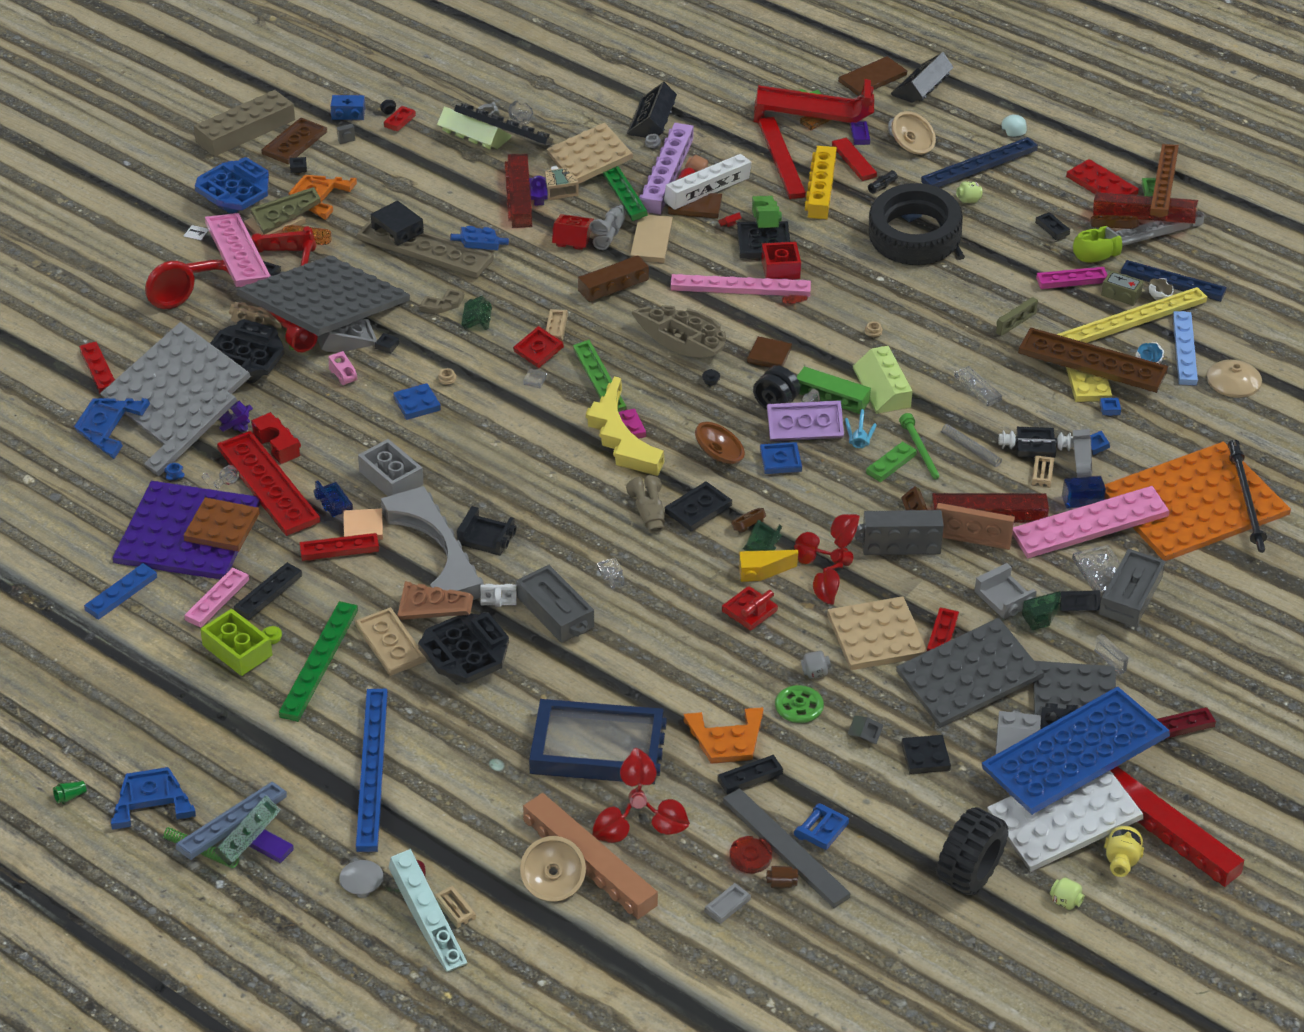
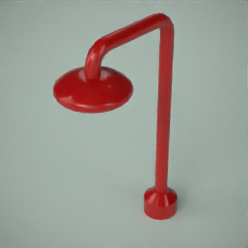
[145,259,318,353]

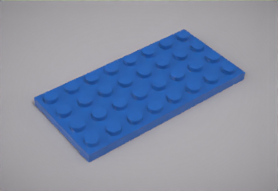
[982,686,1170,815]

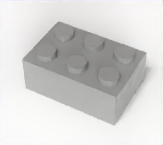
[358,439,424,496]

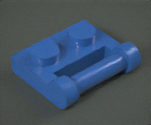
[794,803,849,850]

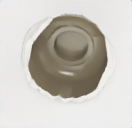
[1147,278,1174,301]

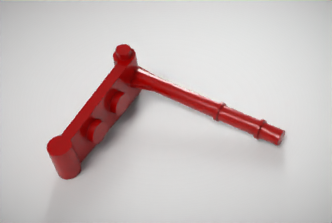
[252,226,317,266]

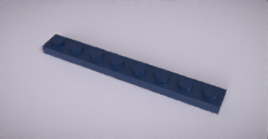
[921,137,1038,188]

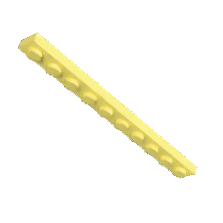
[1057,287,1207,343]

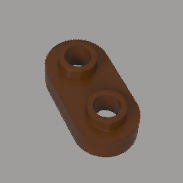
[731,508,766,533]

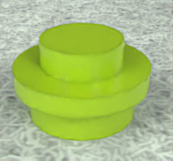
[262,626,282,644]

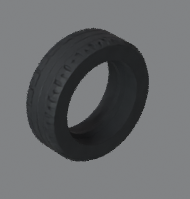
[869,183,963,265]

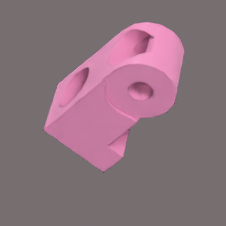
[329,351,357,385]

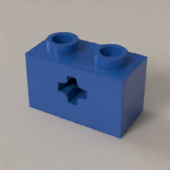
[330,95,366,120]

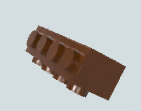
[578,255,649,302]

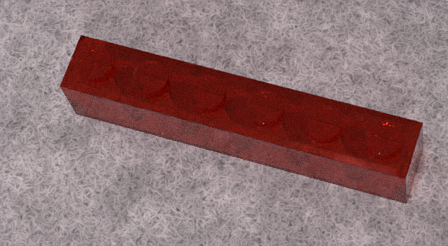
[505,154,532,228]
[1093,192,1199,224]
[931,493,1049,523]

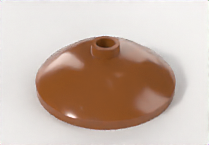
[695,422,745,464]

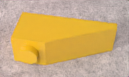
[739,550,798,582]

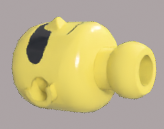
[1104,826,1144,877]

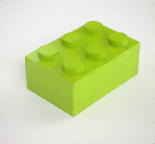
[200,608,273,676]

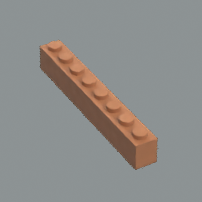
[523,793,658,919]

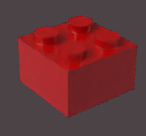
[761,242,801,280]

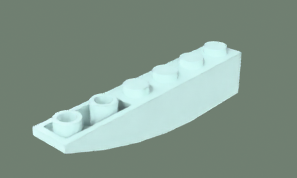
[389,849,467,972]

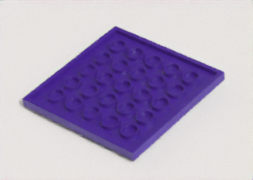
[112,481,260,579]

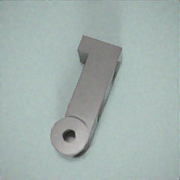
[1072,429,1093,480]

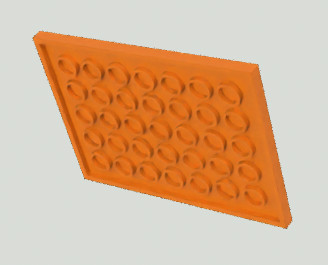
[1099,441,1291,561]

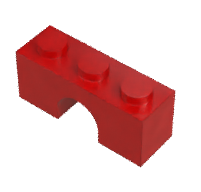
[251,412,301,464]

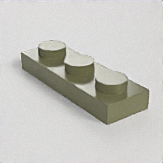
[996,297,1038,336]

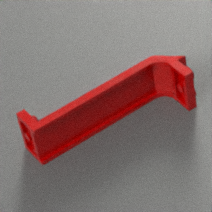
[753,79,874,123]

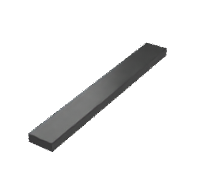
[723,788,851,908]

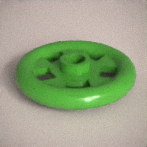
[775,685,824,723]

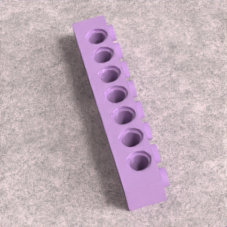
[639,123,694,215]

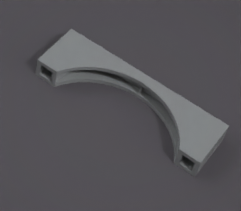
[381,486,484,600]

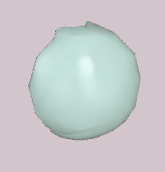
[1001,114,1027,137]

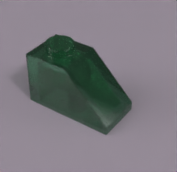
[1022,591,1061,630]

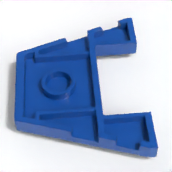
[74,398,150,459]
[111,767,196,830]

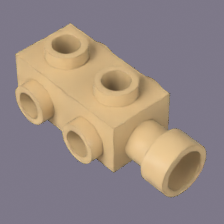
[229,302,282,329]

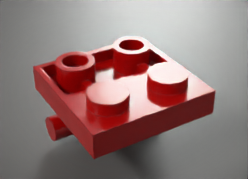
[722,586,778,631]

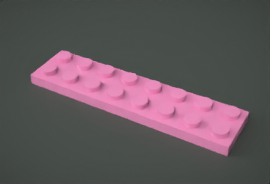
[205,213,270,287]
[1013,486,1169,559]

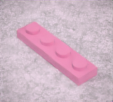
[184,568,249,628]

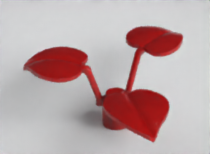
[794,514,860,605]
[592,747,690,843]

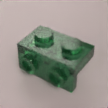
[461,295,492,330]
[743,520,783,551]

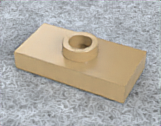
[545,309,568,341]

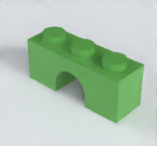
[752,196,782,228]

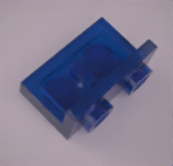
[313,480,353,517]

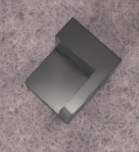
[848,715,884,744]

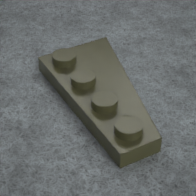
[251,187,321,235]

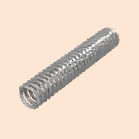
[940,424,1002,467]

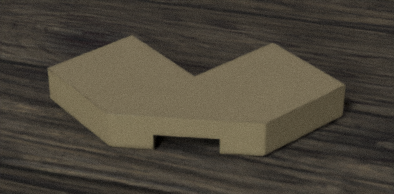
[419,289,465,314]

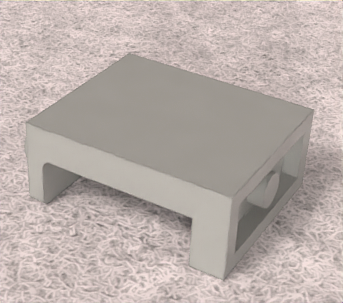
[974,563,1037,619]

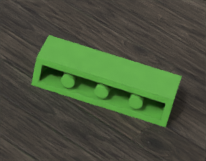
[797,366,871,414]

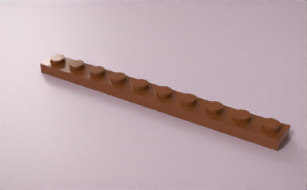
[1150,144,1179,217]

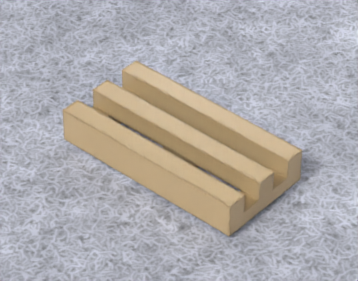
[1032,456,1054,487]
[434,885,476,929]

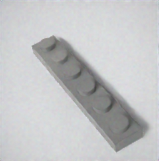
[144,389,237,476]

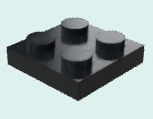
[901,735,951,775]

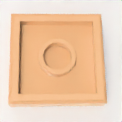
[344,508,383,540]

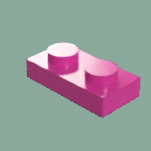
[618,409,646,439]

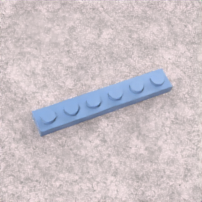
[1173,311,1198,386]

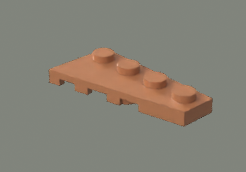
[397,581,474,620]

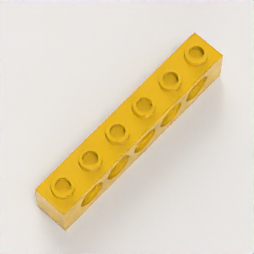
[805,146,837,220]

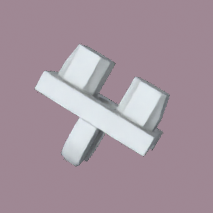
[480,584,517,607]

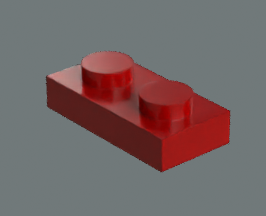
[384,106,416,132]

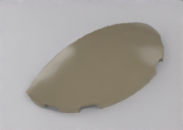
[632,305,726,358]

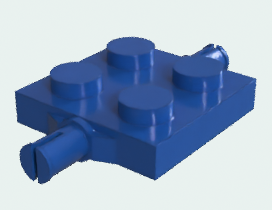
[450,226,509,250]

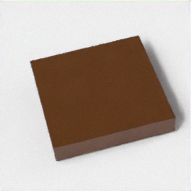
[747,336,792,367]

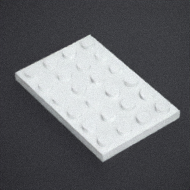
[988,771,1143,872]

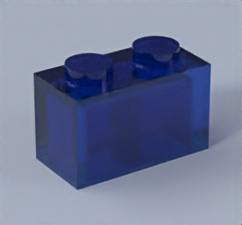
[1062,476,1106,508]

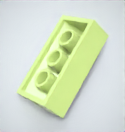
[437,106,512,150]
[853,346,912,414]

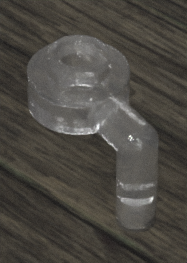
[201,465,239,490]

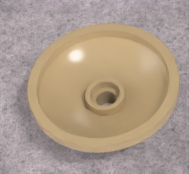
[891,111,936,155]
[1207,359,1262,398]
[520,836,586,902]

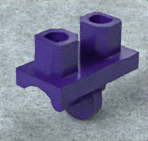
[529,176,548,206]
[219,401,253,432]

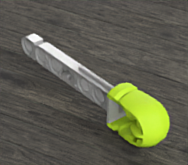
[1073,211,1204,263]

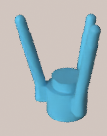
[845,409,877,448]

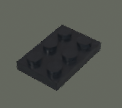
[665,481,732,532]

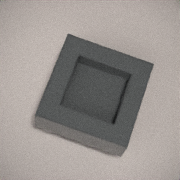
[337,124,355,144]

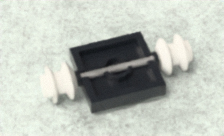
[998,426,1074,458]

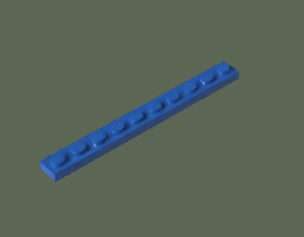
[356,689,388,852]

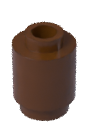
[766,866,798,888]

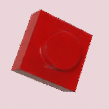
[718,212,742,227]

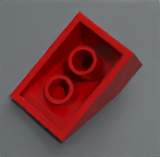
[552,214,594,249]

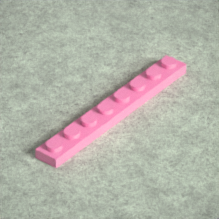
[671,274,811,297]

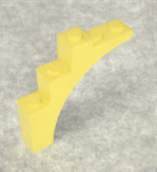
[586,376,665,476]

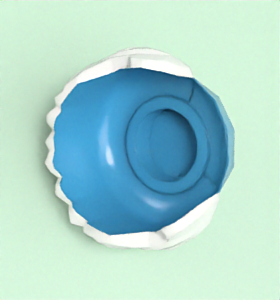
[1136,342,1164,364]

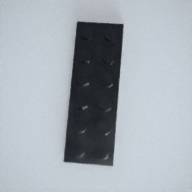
[454,103,553,145]

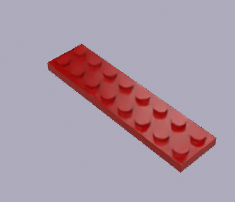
[217,431,320,536]

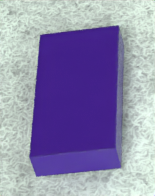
[850,121,870,145]
[246,827,294,864]

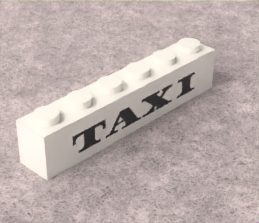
[664,154,752,210]

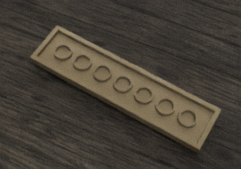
[357,220,494,278]

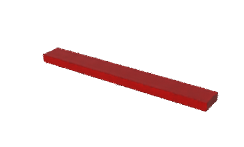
[758,117,806,199]

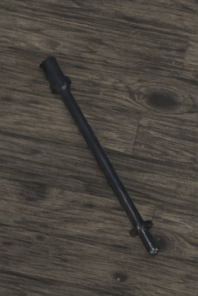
[1227,440,1267,553]

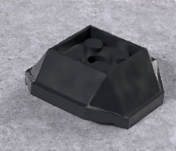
[210,319,285,383]
[418,612,509,685]

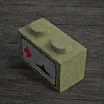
[1101,271,1144,306]

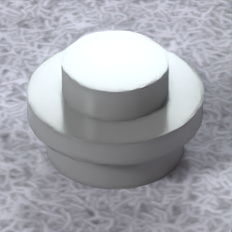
[645,134,661,149]

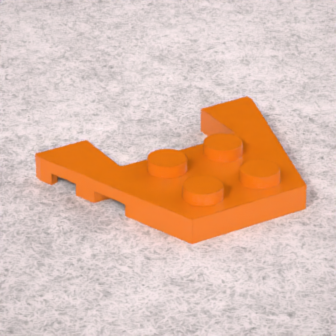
[288,175,357,220]
[683,707,764,764]

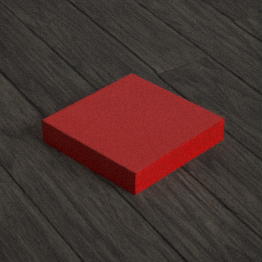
[513,326,564,368]

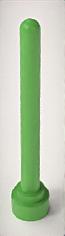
[899,413,939,479]

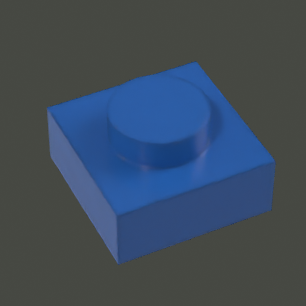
[1099,398,1121,416]
[1090,431,1110,455]

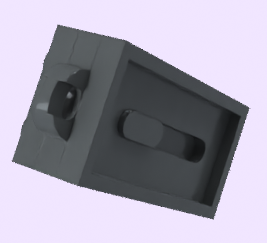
[854,510,944,555]
[1099,548,1166,628]
[516,565,594,643]

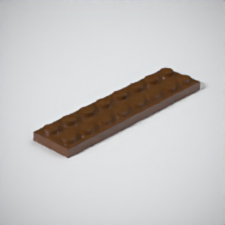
[1018,327,1168,393]

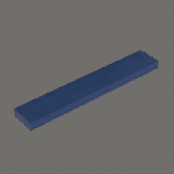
[1121,260,1227,302]

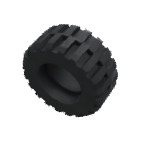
[936,807,1009,895]

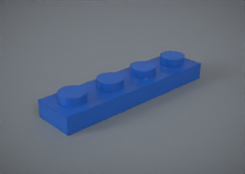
[84,563,157,620]

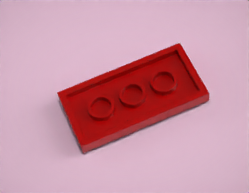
[1066,159,1139,207]

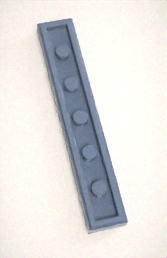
[176,782,287,860]

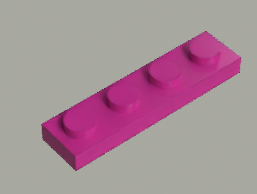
[1036,267,1107,289]

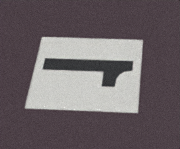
[184,225,208,240]

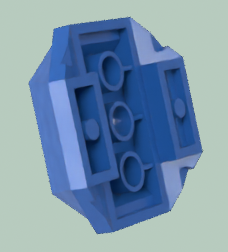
[195,157,269,214]

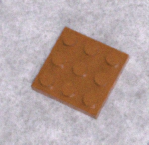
[183,497,260,552]

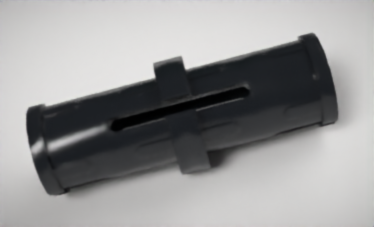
[868,170,898,194]

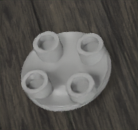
[340,860,384,898]

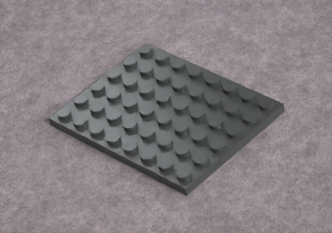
[237,256,410,336]

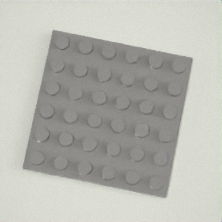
[100,322,251,445]

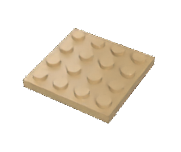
[547,123,634,183]
[827,596,927,670]

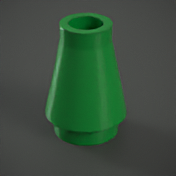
[53,781,87,804]

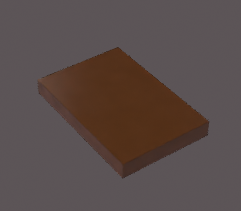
[668,193,722,219]

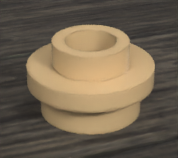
[865,321,883,338]
[438,368,456,385]

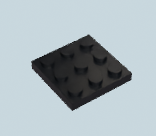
[737,221,790,259]

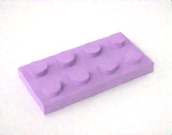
[767,401,844,441]

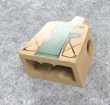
[545,166,579,200]

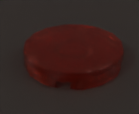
[729,836,772,874]

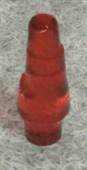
[782,295,808,304]

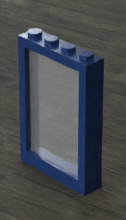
[529,699,667,784]

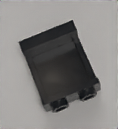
[370,200,424,246]
[457,506,517,556]

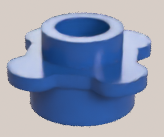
[164,463,185,480]

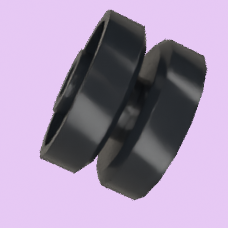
[753,365,800,410]

